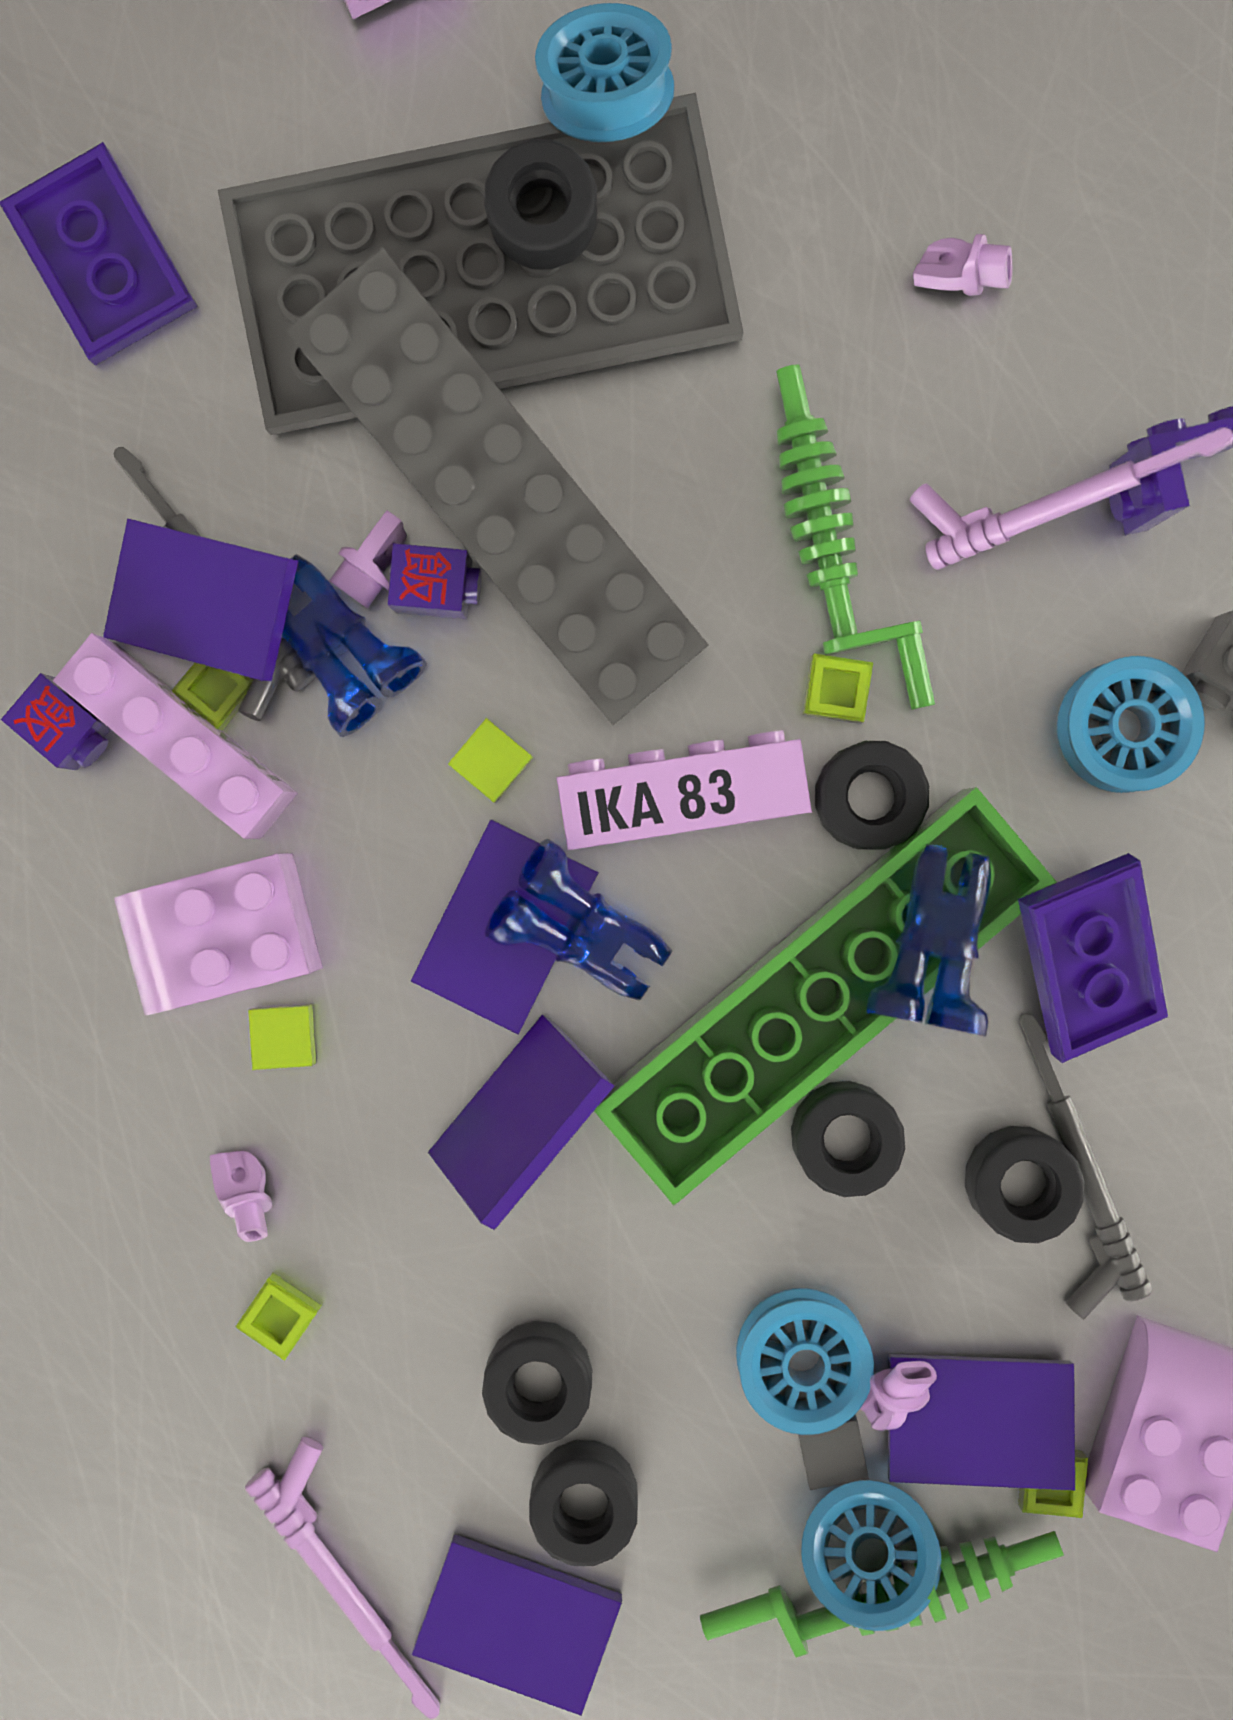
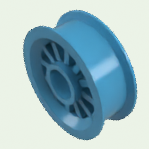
[535,3,674,142]
[1057,656,1205,793]
[736,1288,874,1435]
[801,1480,941,1631]

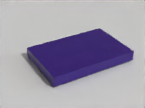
[0,142,198,365]
[103,518,298,681]
[411,819,599,1035]
[1018,853,1168,1063]
[428,1014,615,1230]
[888,1354,1075,1490]
[412,1534,622,1716]

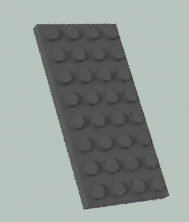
[218,93,744,435]

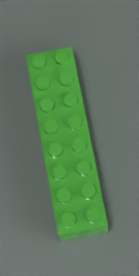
[594,787,1057,1205]

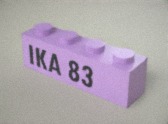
[53,633,298,839]
[556,730,812,850]

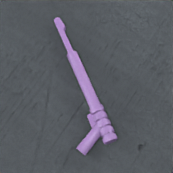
[910,428,1233,570]
[245,1437,440,1719]

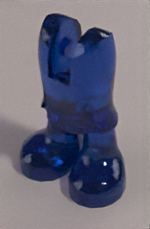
[282,554,427,737]
[485,839,672,1001]
[866,844,991,1036]

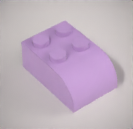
[114,853,323,1015]
[1085,1316,1233,1552]

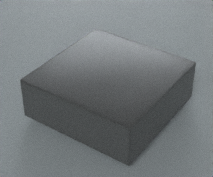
[798,1415,869,1491]

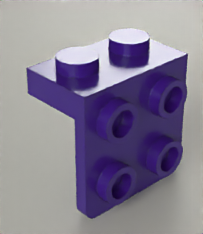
[1109,406,1233,536]

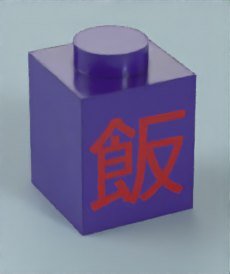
[388,543,481,620]
[0,673,111,770]

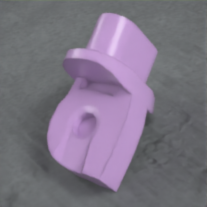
[913,234,1013,296]
[329,510,407,609]
[210,1151,272,1242]
[860,1361,937,1431]

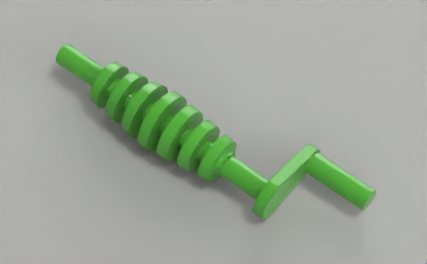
[776,364,935,710]
[700,1531,1064,1658]

